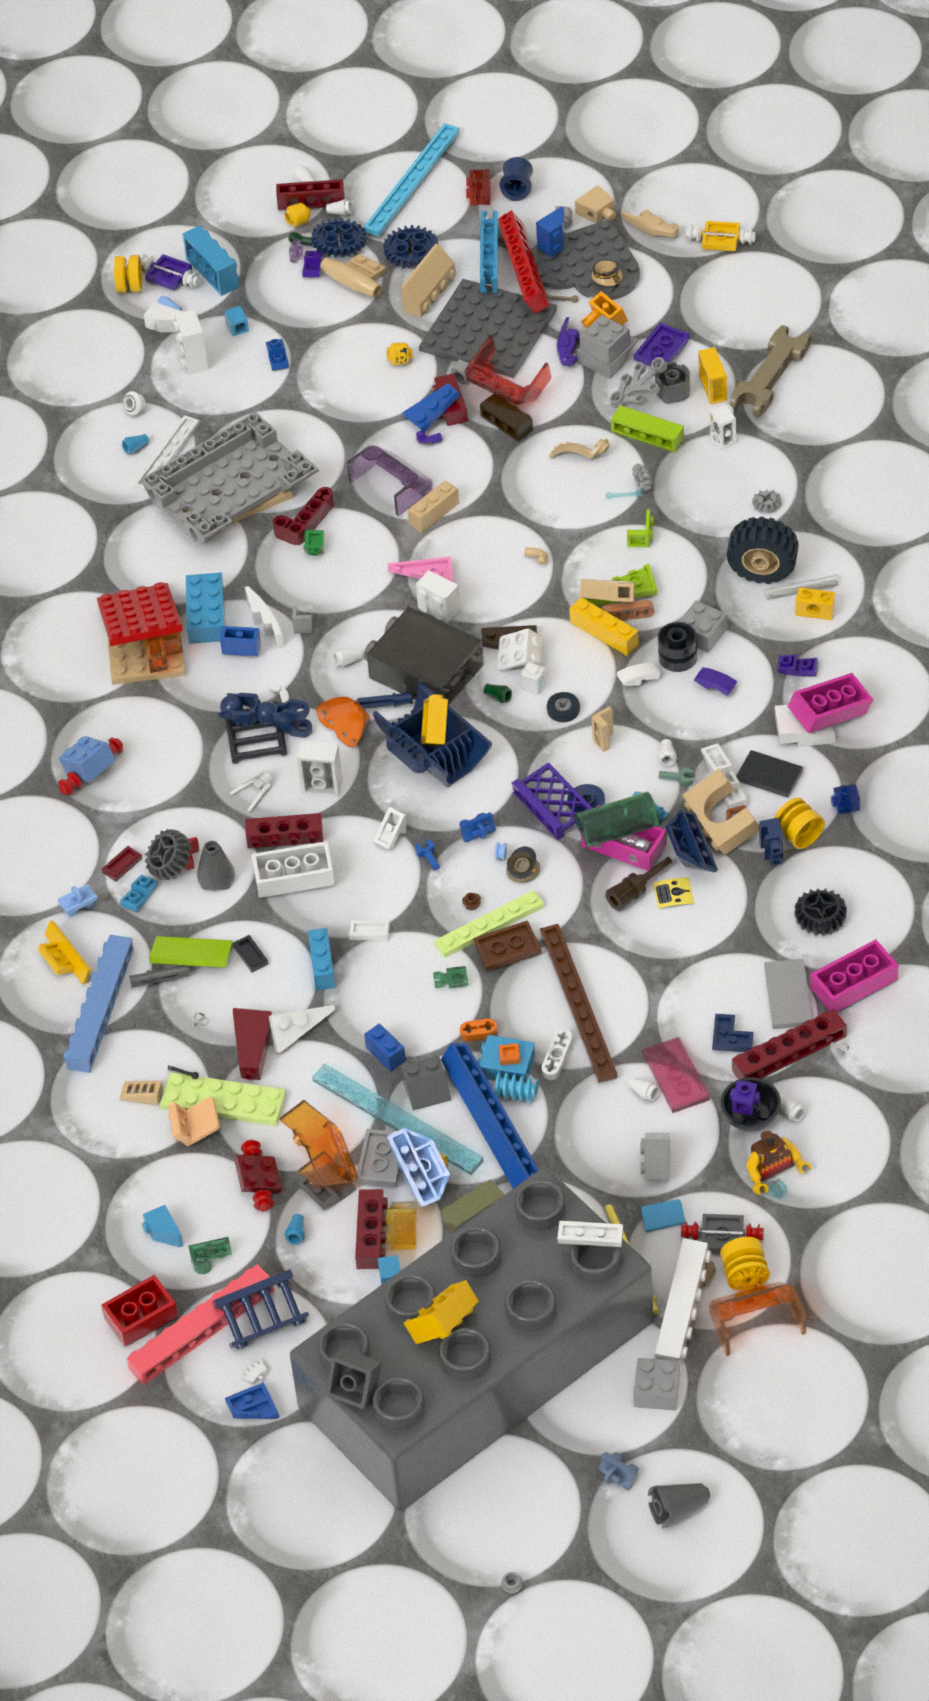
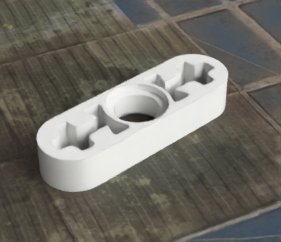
[542,1029,572,1080]

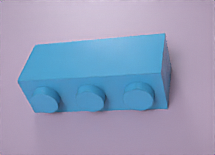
[308,928,335,990]

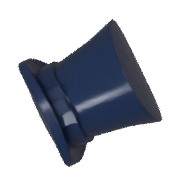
[499,157,533,201]

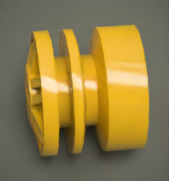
[774,797,825,849]
[720,1237,770,1291]

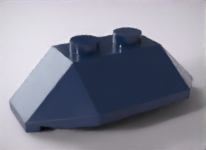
[665,809,718,873]

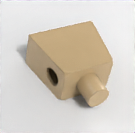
[575,185,616,223]

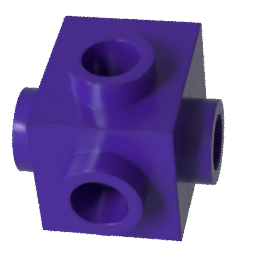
[730,1081,760,1115]

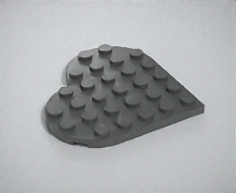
[532,219,640,300]

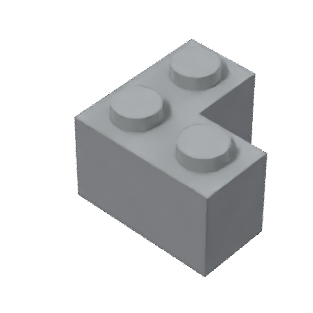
[640,1133,670,1180]

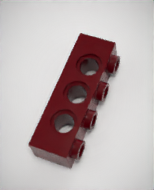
[276,179,345,210]
[245,813,323,848]
[355,1189,388,1269]

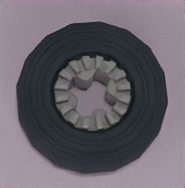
[547,692,580,722]

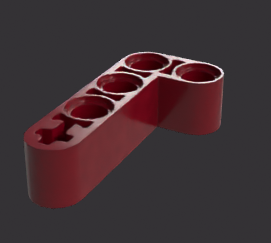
[273,487,334,545]

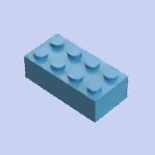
[182,225,239,296]
[186,572,225,644]

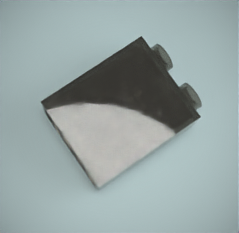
[364,606,484,706]

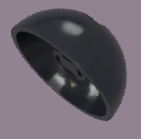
[721,1077,781,1132]

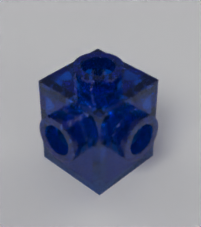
[830,784,860,814]

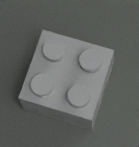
[679,601,728,653]
[634,1358,680,1410]

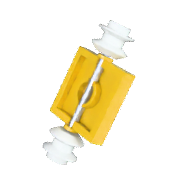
[686,221,756,251]

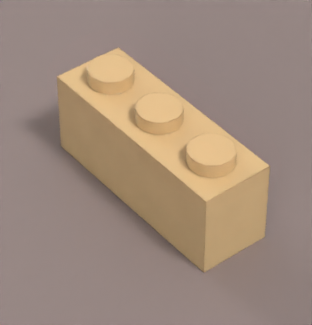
[408,480,459,533]

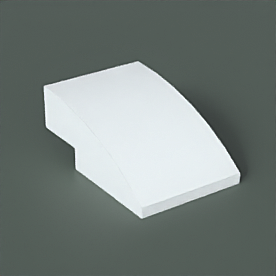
[775,705,836,747]

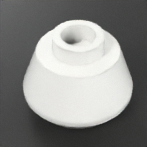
[123,391,145,415]

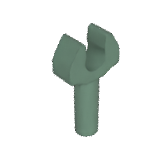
[659,767,695,787]

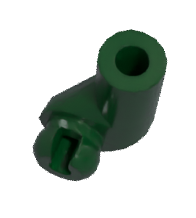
[288,232,312,246]

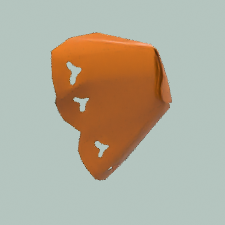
[316,697,370,747]

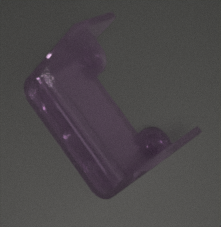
[347,445,433,516]

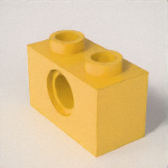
[795,587,835,620]

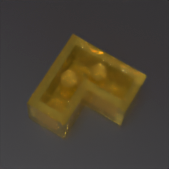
[386,1201,417,1250]

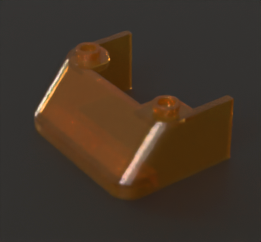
[279,1100,358,1188]
[709,1281,806,1356]

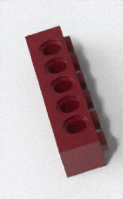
[732,1009,847,1080]

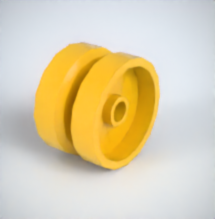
[114,255,142,293]

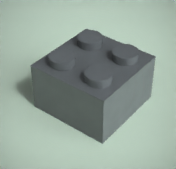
[325,1348,382,1409]

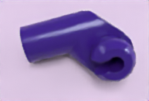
[416,431,443,445]

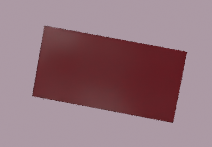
[102,846,142,882]

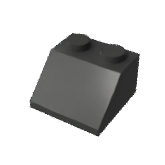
[401,1056,451,1110]

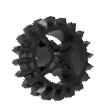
[794,888,847,936]

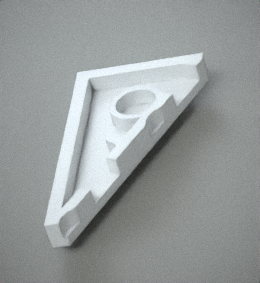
[269,1005,335,1053]

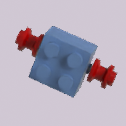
[58,736,123,796]

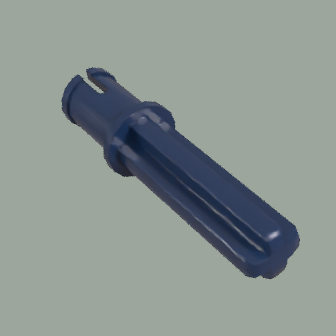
[357,692,413,708]

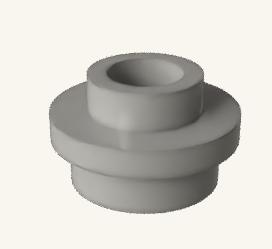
[501,1572,523,1594]

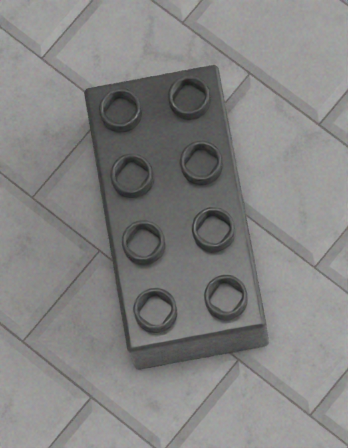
[290,1168,654,1511]

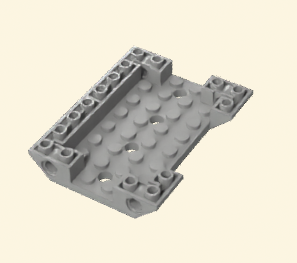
[140,412,319,543]

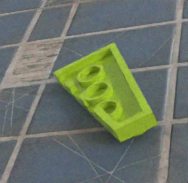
[583,563,657,606]

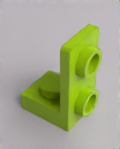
[627,509,654,547]

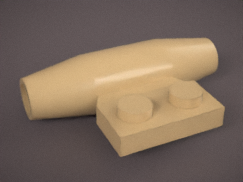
[320,254,386,298]

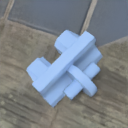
[58,884,98,917]

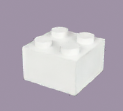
[416,570,461,623]

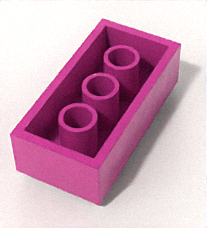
[787,673,874,733]
[810,939,899,1012]

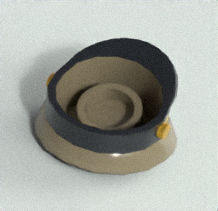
[506,846,540,883]

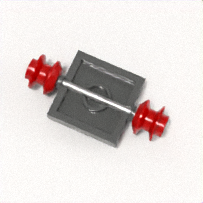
[681,1214,764,1253]

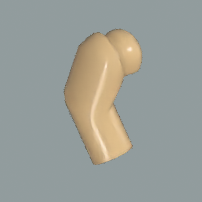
[525,547,548,564]

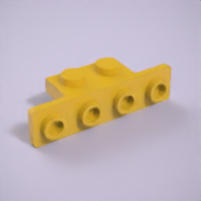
[38,921,91,984]

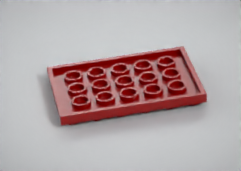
[97,582,183,647]

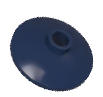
[567,784,605,816]

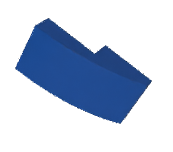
[266,339,289,371]

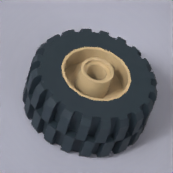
[727,516,799,584]

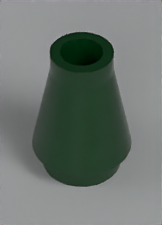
[483,683,512,703]

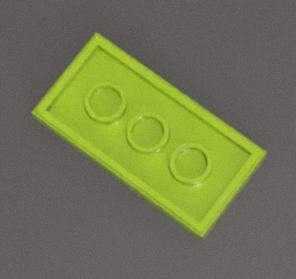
[149,936,233,968]

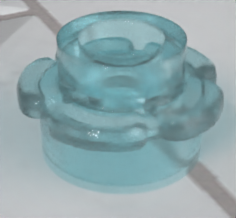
[769,1179,787,1198]

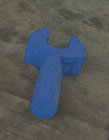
[416,839,440,870]

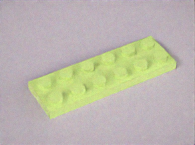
[160,1072,286,1126]

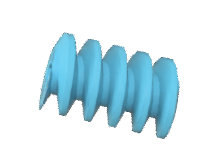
[495,1072,539,1104]

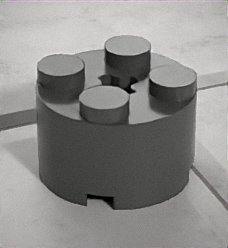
[655,362,690,404]

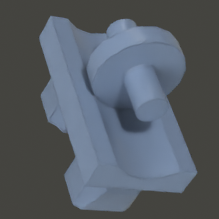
[598,1452,639,1490]

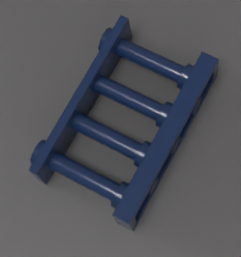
[212,1269,309,1350]

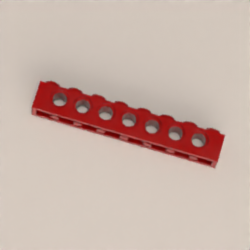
[498,210,550,314]

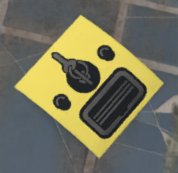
[653,878,694,909]

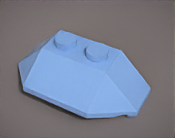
[387,1128,450,1208]

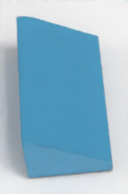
[641,1199,685,1232]

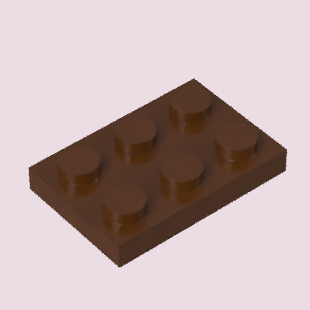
[473,920,542,971]

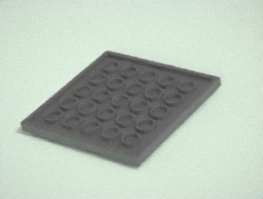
[419,279,557,378]

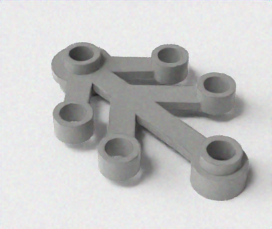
[610,357,667,408]

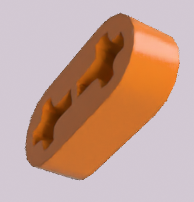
[460,1019,497,1041]

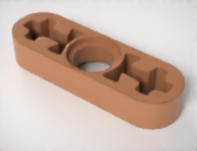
[601,600,655,621]

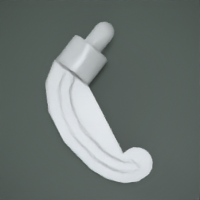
[269,686,289,703]

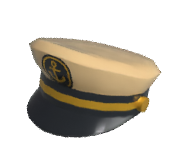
[592,259,623,286]

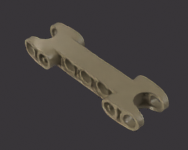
[730,325,812,417]

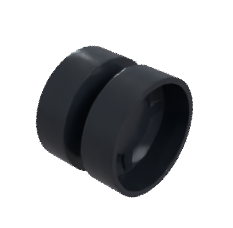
[658,622,697,672]

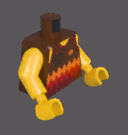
[746,1131,811,1195]

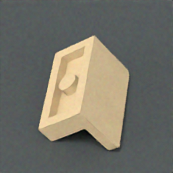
[591,707,613,752]

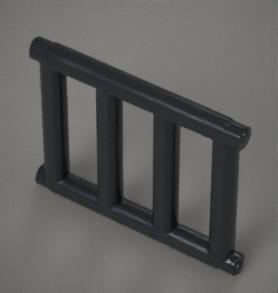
[225,701,287,764]

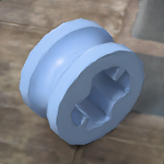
[495,842,507,860]

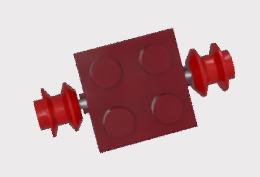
[234,1139,282,1212]

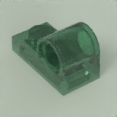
[188,1237,232,1274]

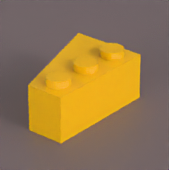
[404,1280,479,1344]

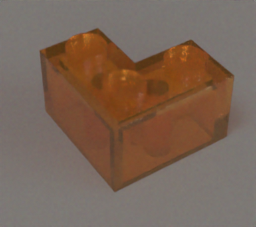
[143,632,183,673]

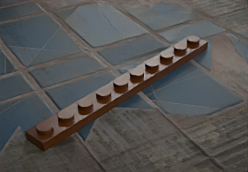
[540,924,617,1083]

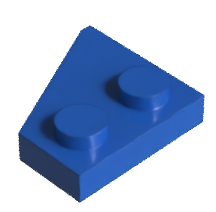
[225,1382,280,1419]

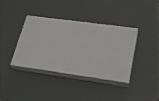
[764,959,812,1029]

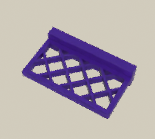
[511,762,594,840]

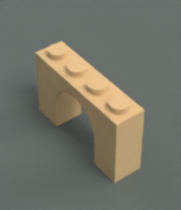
[682,769,759,856]

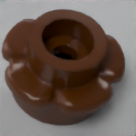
[462,892,481,910]

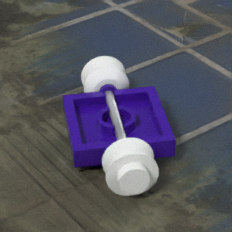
[140,254,200,291]

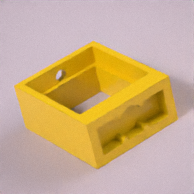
[698,347,727,404]
[421,695,448,746]

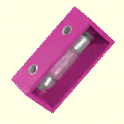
[580,805,667,871]

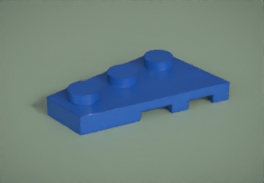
[402,383,460,432]

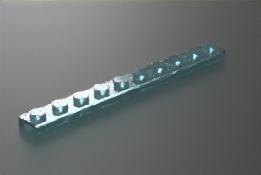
[312,1063,484,1175]

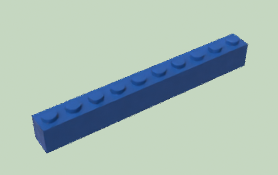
[441,1043,539,1189]

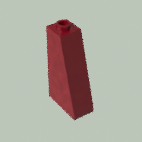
[233,1008,272,1080]

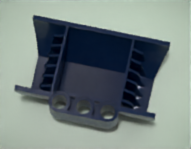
[373,683,492,787]

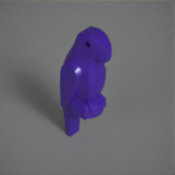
[556,317,580,366]

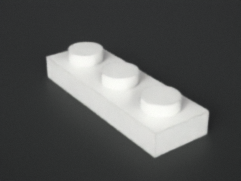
[558,1221,623,1247]

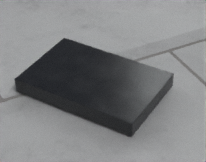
[736,750,803,798]

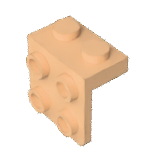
[168,1097,220,1147]

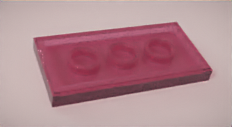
[642,1037,710,1113]

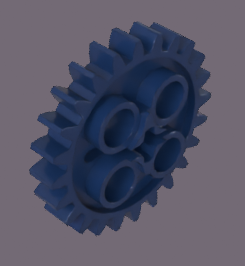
[311,218,366,258]
[383,225,438,269]

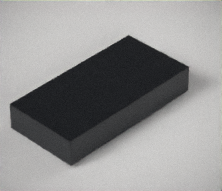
[232,935,269,973]

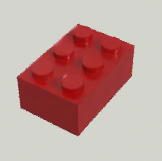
[101,1274,178,1347]

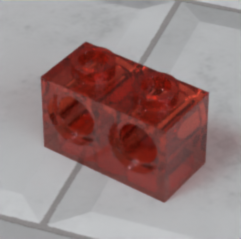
[466,169,490,205]

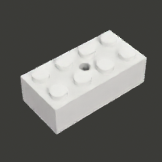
[251,841,335,898]

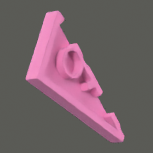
[388,557,454,582]

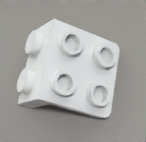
[498,629,542,671]

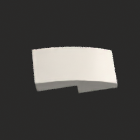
[617,663,661,686]

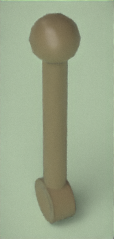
[546,294,579,303]

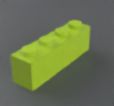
[611,405,684,452]

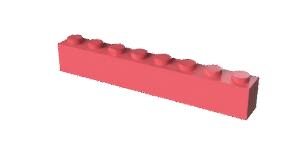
[126,1264,275,1385]

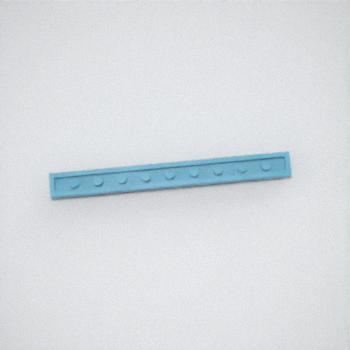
[364,123,459,237]

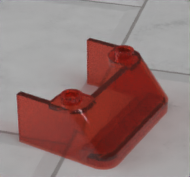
[465,335,552,405]

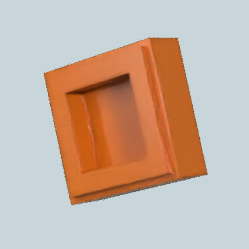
[499,1043,521,1065]

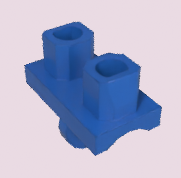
[459,812,496,842]

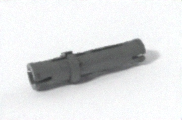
[129,965,189,988]

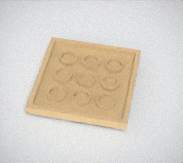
[108,632,185,685]

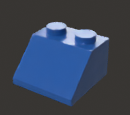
[536,206,565,258]

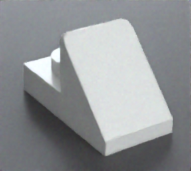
[373,807,406,850]

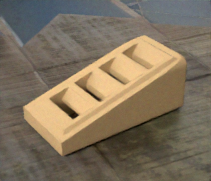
[120,1081,163,1105]

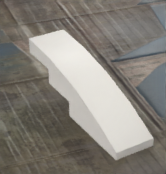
[245,586,284,648]
[701,744,748,809]

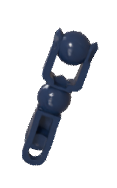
[218,693,313,738]

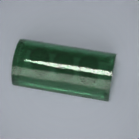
[574,791,659,848]

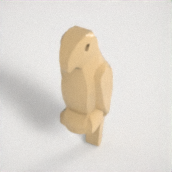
[621,209,679,238]

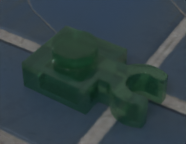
[433,966,468,988]

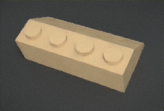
[401,244,456,318]

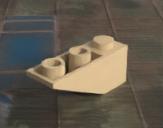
[580,579,636,602]

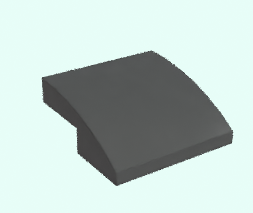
[297,1161,356,1210]

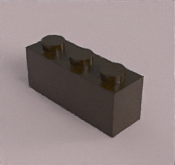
[480,393,533,442]

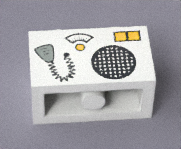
[710,405,736,450]

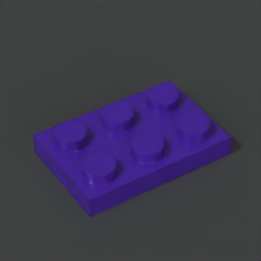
[633,323,690,366]

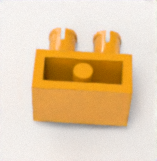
[581,291,628,329]

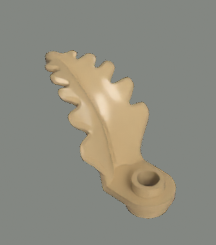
[549,438,610,459]

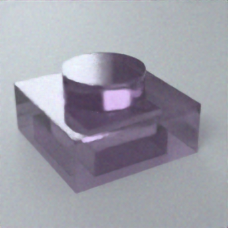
[289,238,304,263]

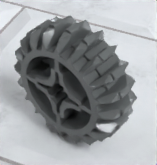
[145,829,192,880]

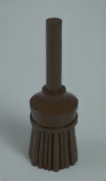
[605,857,672,912]

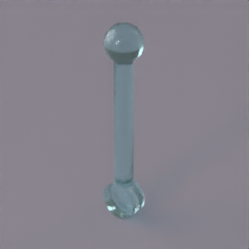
[606,490,643,499]

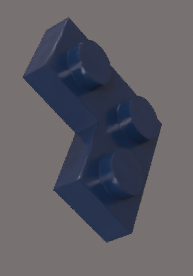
[712,1014,754,1052]

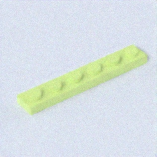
[434,890,544,958]

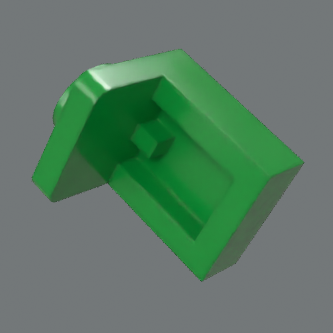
[303,530,324,556]

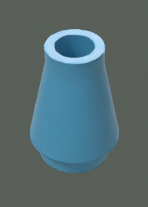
[122,434,149,454]
[285,1214,305,1244]

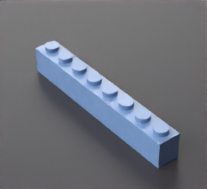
[63,935,134,1073]

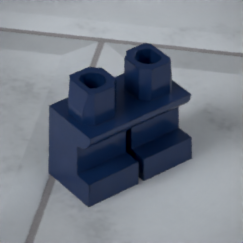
[759,818,784,866]

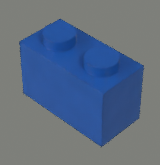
[220,626,261,656]
[364,1023,406,1072]

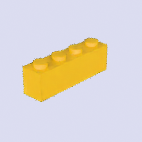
[569,597,639,656]

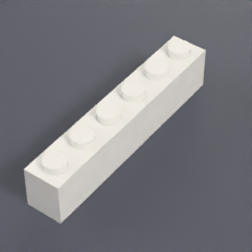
[655,1238,711,1366]

